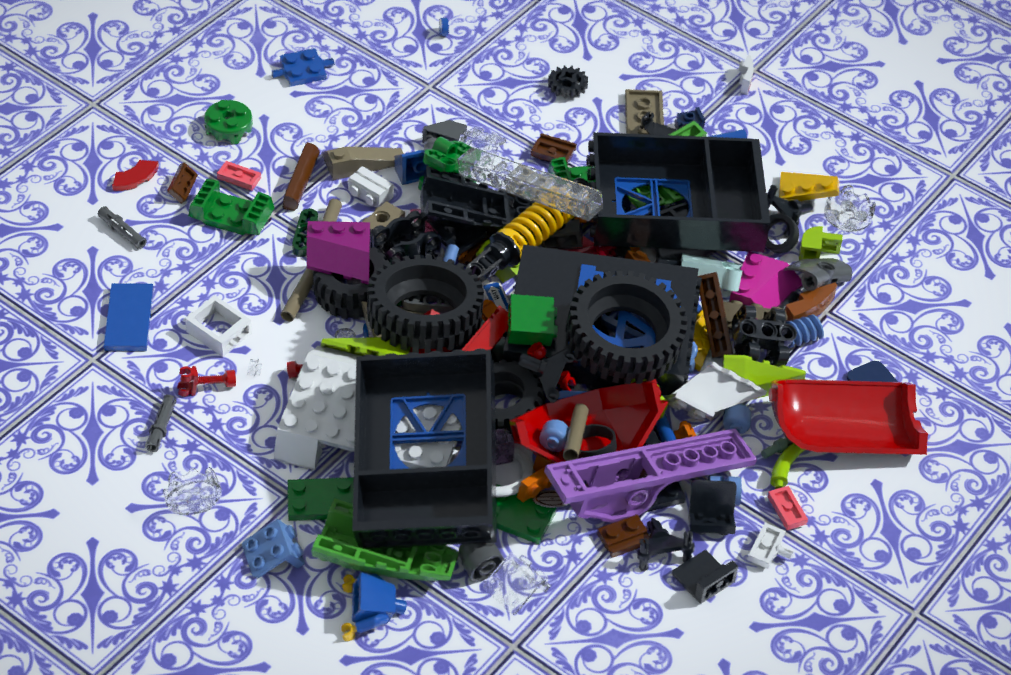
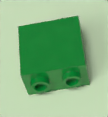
[508,294,558,346]

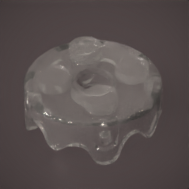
[824,185,876,232]
[163,467,222,515]

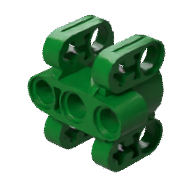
[418,137,482,191]

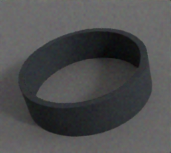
[578,424,617,459]

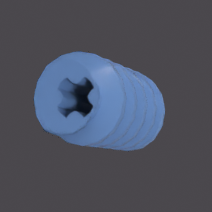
[786,314,824,348]

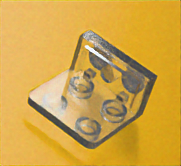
[459,127,507,167]
[483,552,552,615]

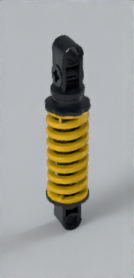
[466,178,590,282]

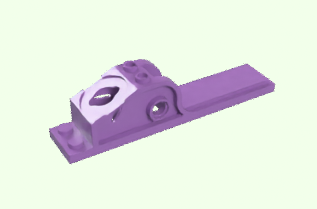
[544,428,757,523]

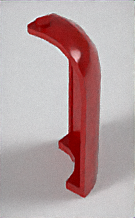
[769,379,928,455]

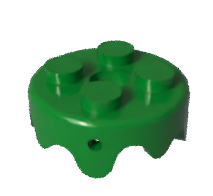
[204,100,253,144]

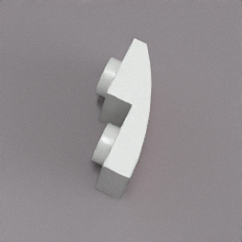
[738,54,754,95]

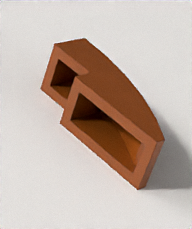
[785,282,837,322]

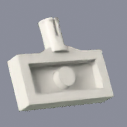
[747,523,794,569]

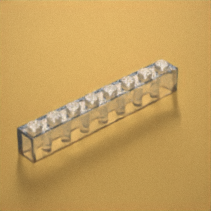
[457,147,603,221]

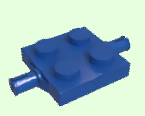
[271,48,335,87]

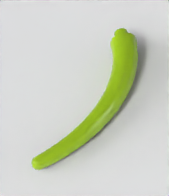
[770,443,806,489]

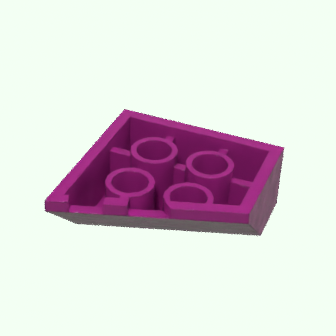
[306,221,370,284]

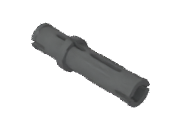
[97,206,147,249]
[145,394,177,452]

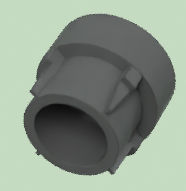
[457,543,505,582]

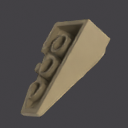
[321,146,404,181]

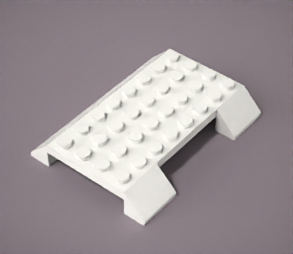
[274,345,462,470]

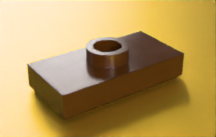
[167,162,198,204]

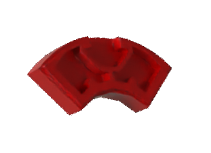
[112,160,159,191]

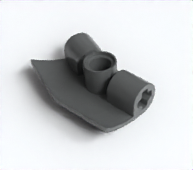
[784,258,853,291]

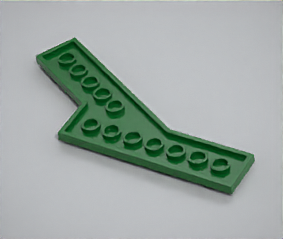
[288,477,557,545]

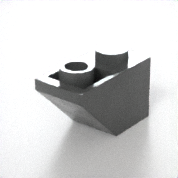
[422,120,467,143]

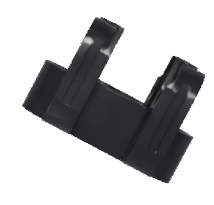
[370,211,441,265]
[731,304,797,367]

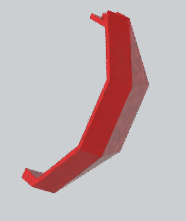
[509,379,669,463]

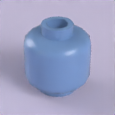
[723,403,752,434]
[539,420,569,453]

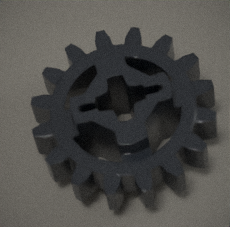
[548,65,589,99]

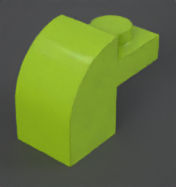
[799,226,843,260]

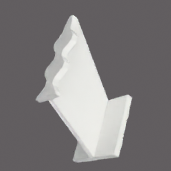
[665,361,767,420]

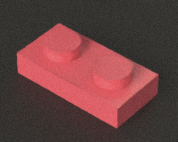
[217,161,261,191]
[767,486,808,530]

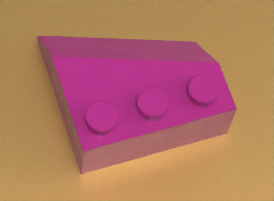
[729,251,803,309]

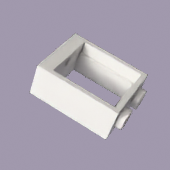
[185,295,252,357]

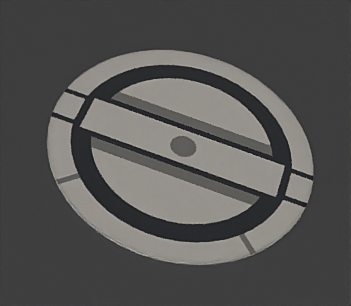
[532,490,568,507]

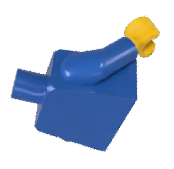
[341,573,407,641]

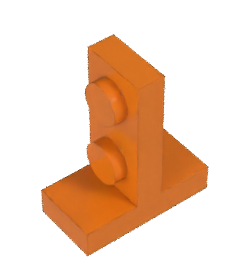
[517,454,555,502]

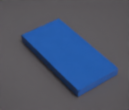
[104,283,154,351]

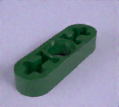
[292,208,318,257]

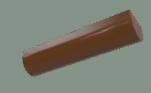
[283,142,320,211]
[698,272,734,358]

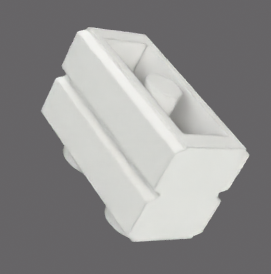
[348,166,394,207]

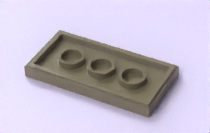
[625,89,664,134]

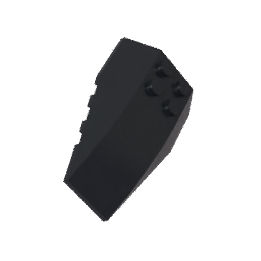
[420,166,534,232]

